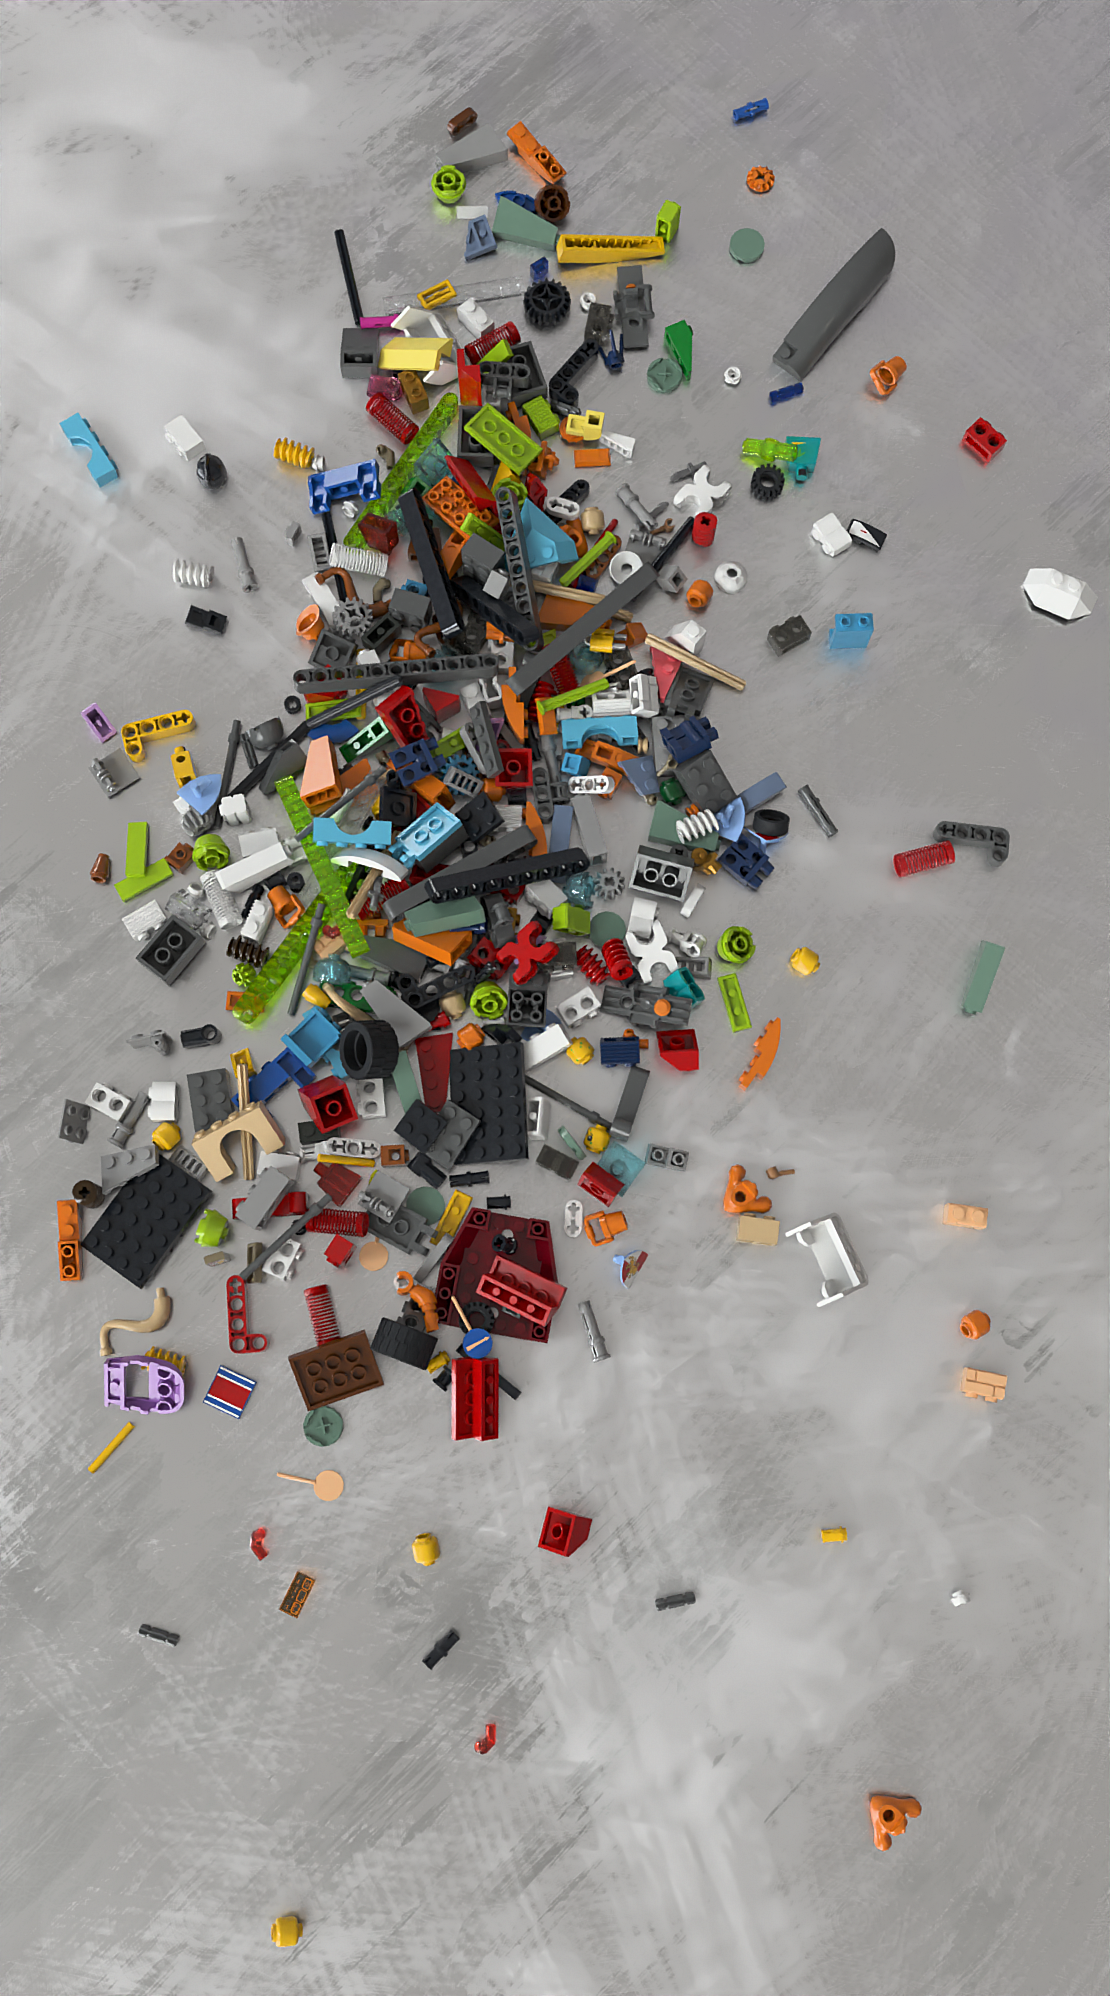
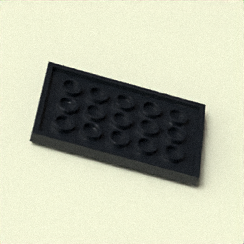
[449,1042,529,1166]
[81,1154,212,1289]

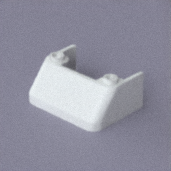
[391,305,472,386]
[785,1213,868,1307]

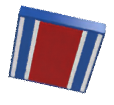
[203,1365,257,1419]

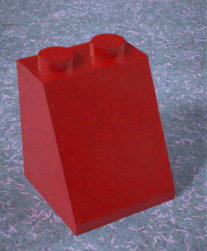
[297,1075,358,1134]

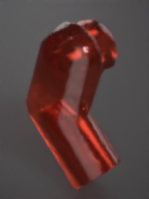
[322,925,341,939]
[250,1528,268,1561]
[474,1724,496,1754]

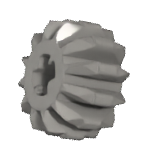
[180,808,214,837]
[593,867,625,900]

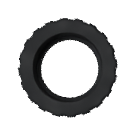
[339,1020,399,1080]
[370,1317,438,1370]

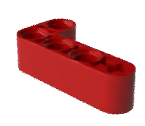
[232,1192,309,1220]
[226,1275,270,1354]

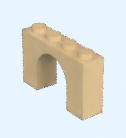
[191,1101,286,1182]

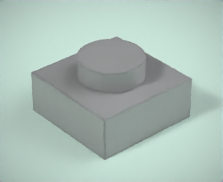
[284,521,302,547]

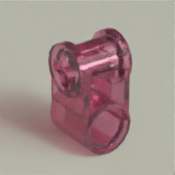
[366,375,403,401]

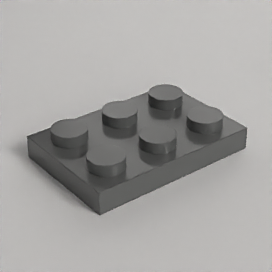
[417,1100,481,1170]

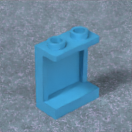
[829,613,874,649]
[281,1007,342,1069]

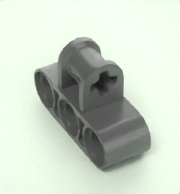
[479,361,531,400]
[532,767,571,824]
[480,892,516,949]

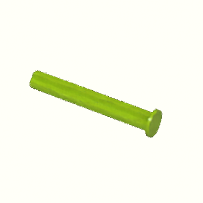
[559,531,617,587]
[537,678,609,715]

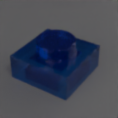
[530,256,549,280]
[576,574,599,593]

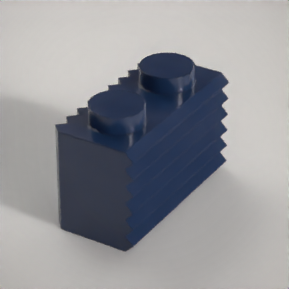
[600,1036,640,1068]

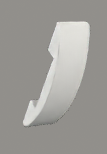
[302,572,349,638]
[331,848,409,882]

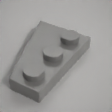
[101,1144,159,1195]

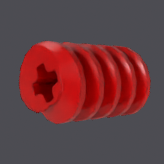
[692,512,717,547]
[527,681,558,723]
[601,938,633,980]
[571,945,611,987]

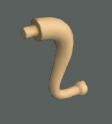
[322,982,375,1021]
[100,1287,171,1356]

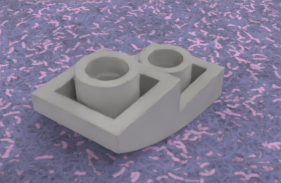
[644,1143,689,1171]

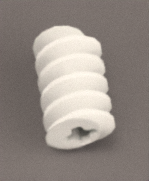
[173,558,214,588]
[676,809,719,844]

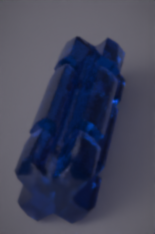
[769,382,804,402]

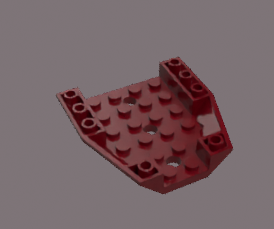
[435,1207,558,1343]

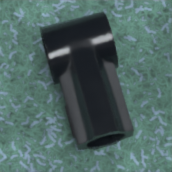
[180,1024,222,1048]
[407,1151,447,1189]

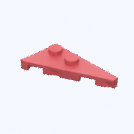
[650,646,682,703]

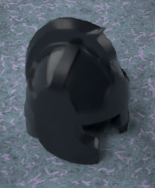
[196,453,227,490]

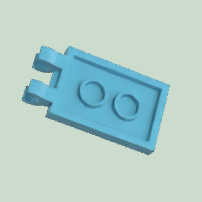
[388,802,462,870]

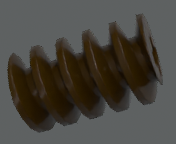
[226,935,270,969]
[72,1180,105,1209]

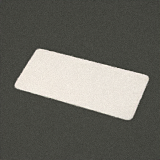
[457,206,488,219]

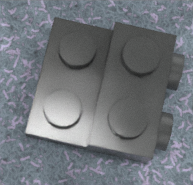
[308,627,359,679]

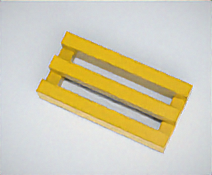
[417,279,457,310]

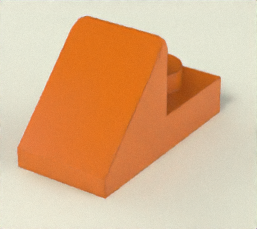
[614,622,648,655]

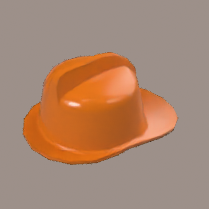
[296,604,325,641]

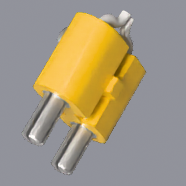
[584,628,627,653]

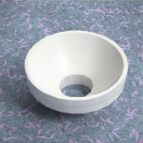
[609,551,643,584]
[714,561,748,594]

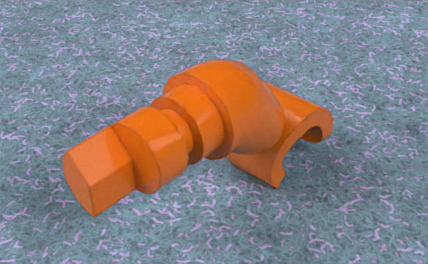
[396,1271,439,1333]

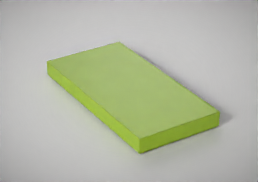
[464,402,543,476]

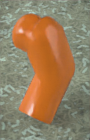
[623,1029,649,1049]

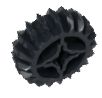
[523,277,571,327]

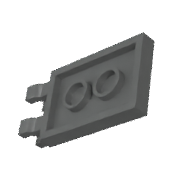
[664,666,715,721]
[362,1205,439,1256]

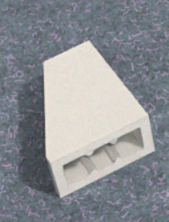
[663,620,707,656]

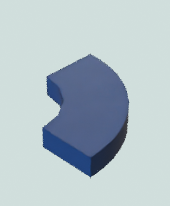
[495,191,537,215]
[307,719,360,744]

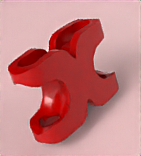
[496,921,559,985]

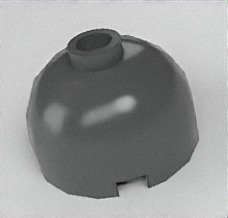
[245,716,284,750]

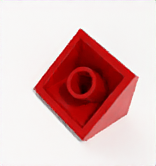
[422,687,461,724]
[577,1162,625,1207]

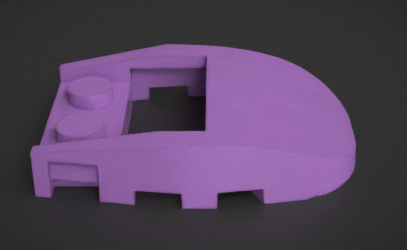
[104,1355,185,1415]

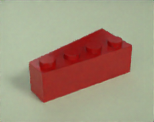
[375,685,430,748]

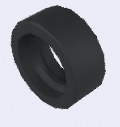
[753,809,790,836]

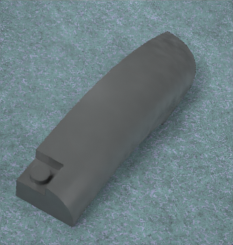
[773,228,895,382]

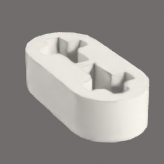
[546,496,580,521]
[680,883,706,918]
[564,1200,583,1238]

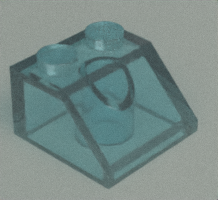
[414,437,453,488]
[597,1140,646,1197]

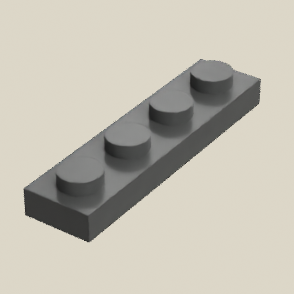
[469,701,504,778]

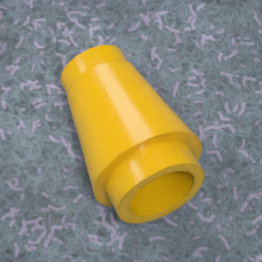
[302,983,332,1009]

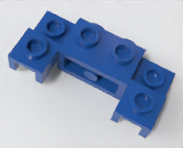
[308,459,382,515]
[231,1047,317,1118]

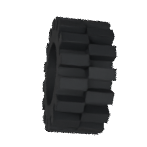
[751,464,785,500]
[458,1302,495,1334]

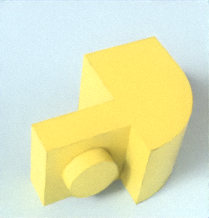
[566,410,605,440]

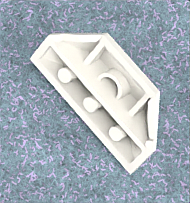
[1023,568,1098,620]

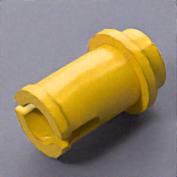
[427,1351,451,1374]
[821,1526,847,1543]

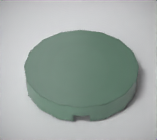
[729,228,765,263]
[647,358,682,393]
[589,911,626,948]
[558,1126,587,1160]
[406,1186,445,1226]
[303,1406,344,1447]

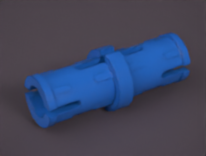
[733,98,769,121]

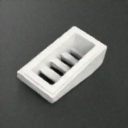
[599,430,636,458]

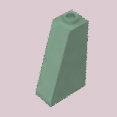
[492,196,560,251]
[648,800,721,853]
[403,896,486,937]
[961,940,1005,1015]
[392,1050,422,1114]

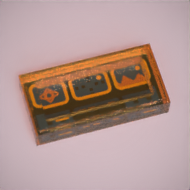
[279,1571,316,1619]

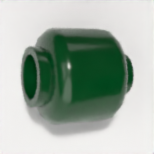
[659,777,686,806]

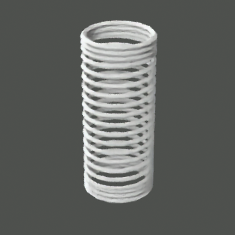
[329,543,388,577]
[200,869,243,930]

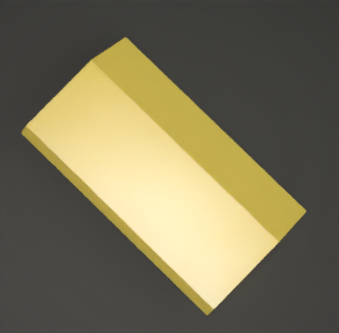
[378,337,453,371]

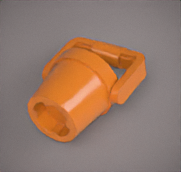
[870,356,907,395]
[389,639,430,662]
[267,885,305,928]
[584,1211,628,1246]

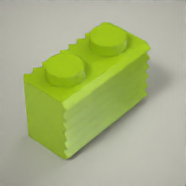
[655,200,681,243]
[522,395,560,441]
[552,903,590,937]

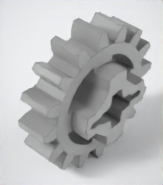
[332,597,373,637]

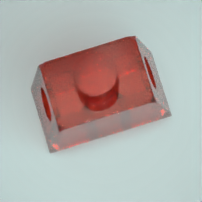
[358,512,399,556]
[313,1162,363,1208]

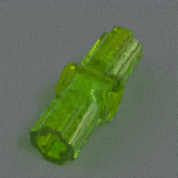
[742,438,798,462]

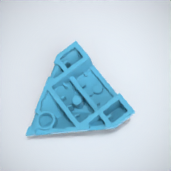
[505,497,579,575]

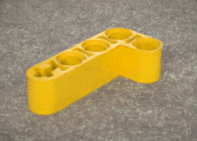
[121,710,196,763]

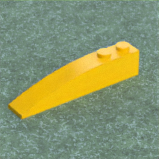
[556,234,665,263]

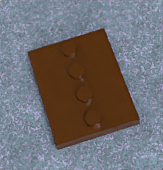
[288,1329,384,1411]

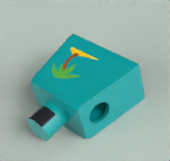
[784,436,821,480]

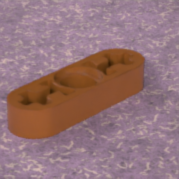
[585,534,622,582]

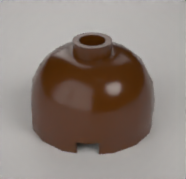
[534,184,570,222]

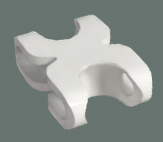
[673,465,732,517]
[626,920,679,984]

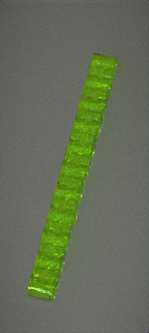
[343,392,459,557]
[273,774,370,959]
[232,862,369,1024]

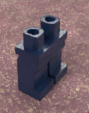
[660,716,719,764]
[388,737,447,788]
[717,833,774,890]

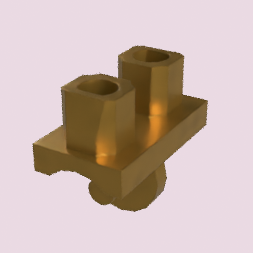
[691,848,722,876]

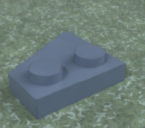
[464,214,498,261]
[617,755,660,796]

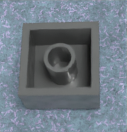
[388,587,433,632]

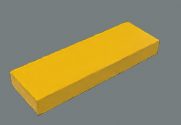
[429,1189,473,1251]

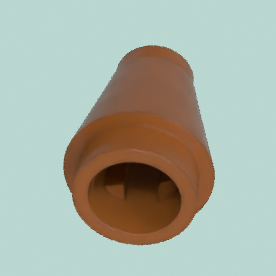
[90,853,110,883]

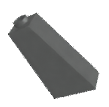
[355,935,429,984]

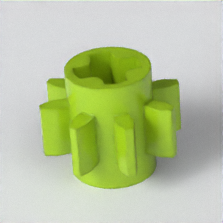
[232,962,256,987]

